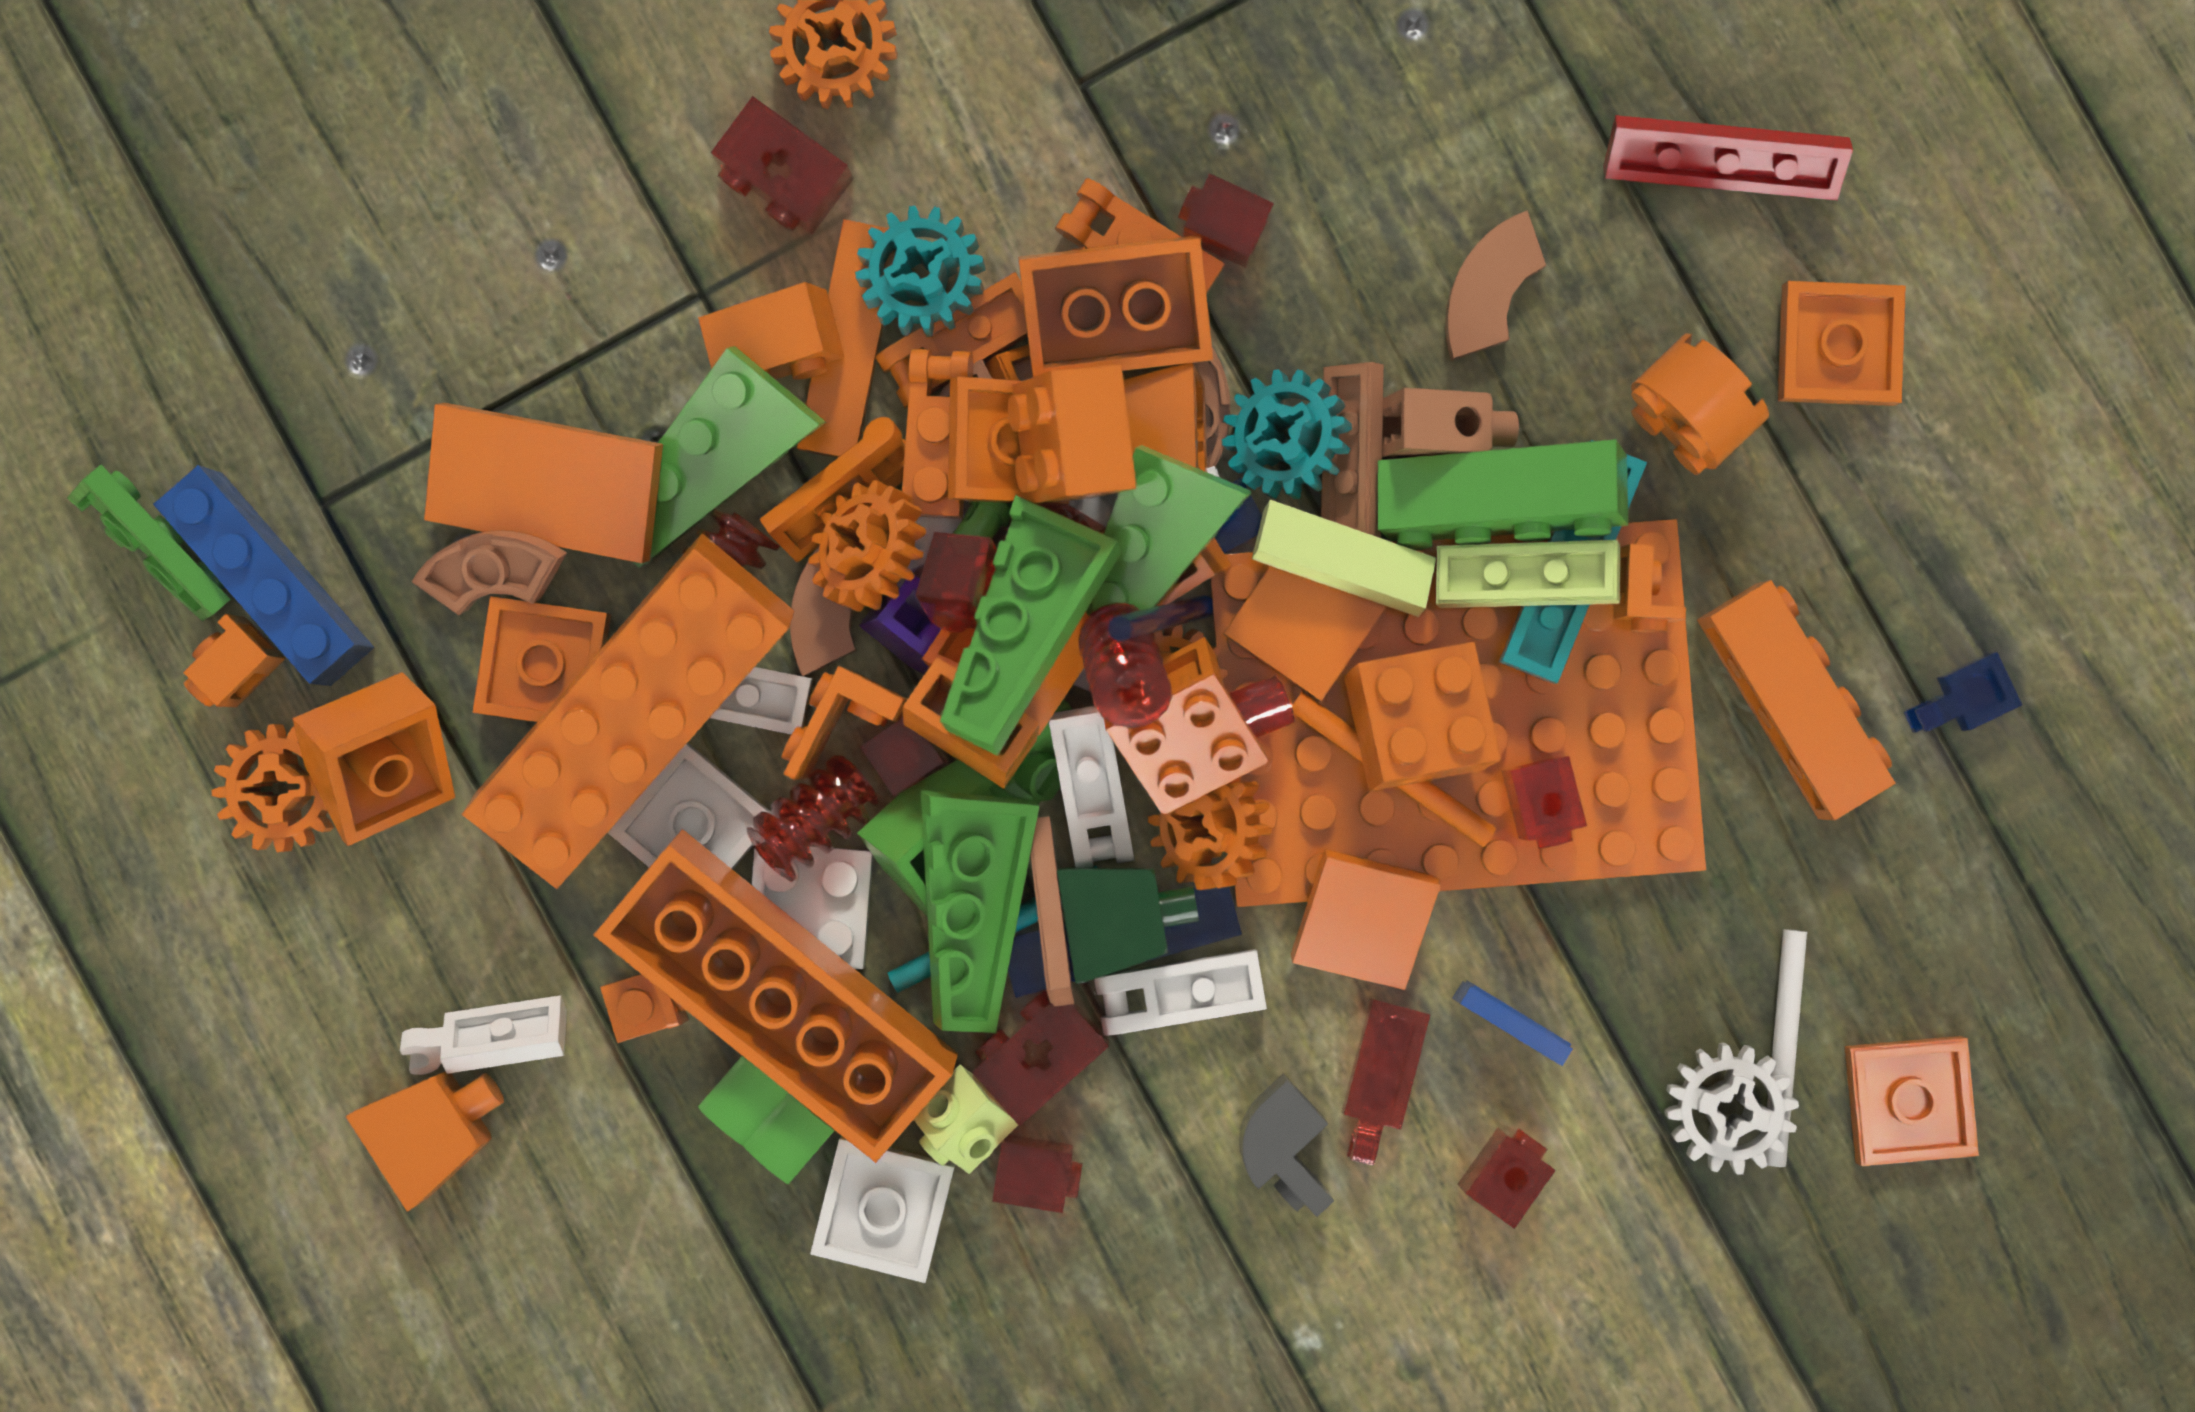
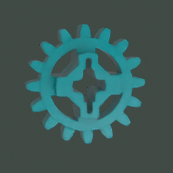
[855,205,986,337]
[1222,369,1352,500]

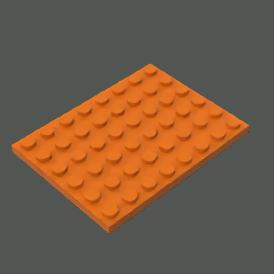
[1210,519,1706,907]

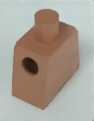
[1382,388,1519,460]

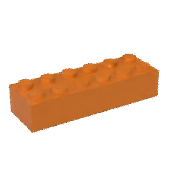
[462,533,795,889]
[593,829,958,1163]

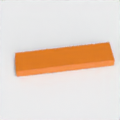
[797,219,896,458]

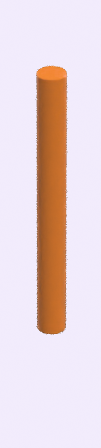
[1288,691,1496,847]

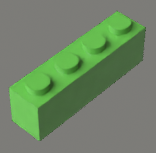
[1378,439,1628,550]

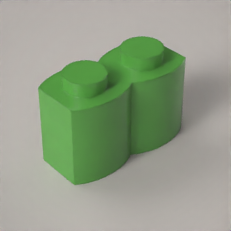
[698,1056,835,1184]

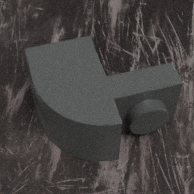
[1239,1073,1334,1217]

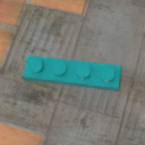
[1499,440,1647,684]

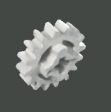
[1664,1042,1799,1175]

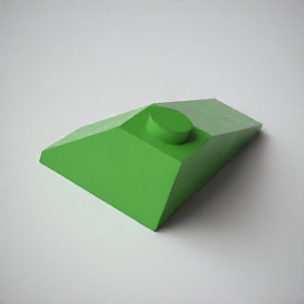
[857,700,1072,916]

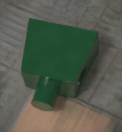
[1057,868,1199,984]

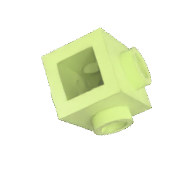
[914,1064,1020,1174]

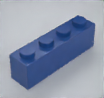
[153,465,375,686]

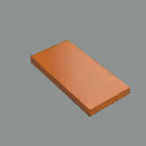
[424,403,663,563]

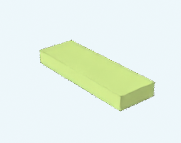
[1252,500,1436,617]
[1436,540,1620,608]

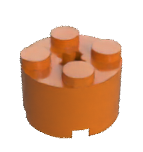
[1631,333,1769,476]

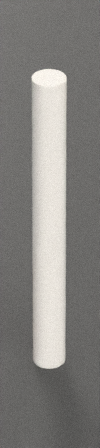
[1763,929,1807,1167]

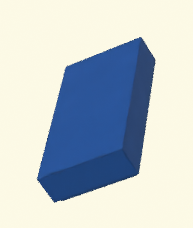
[1452,980,1573,1066]

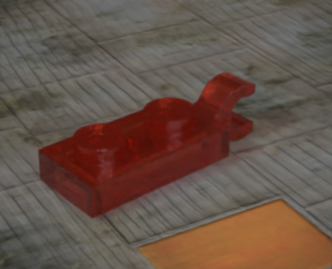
[1341,998,1430,1166]

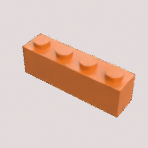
[1697,580,1896,821]

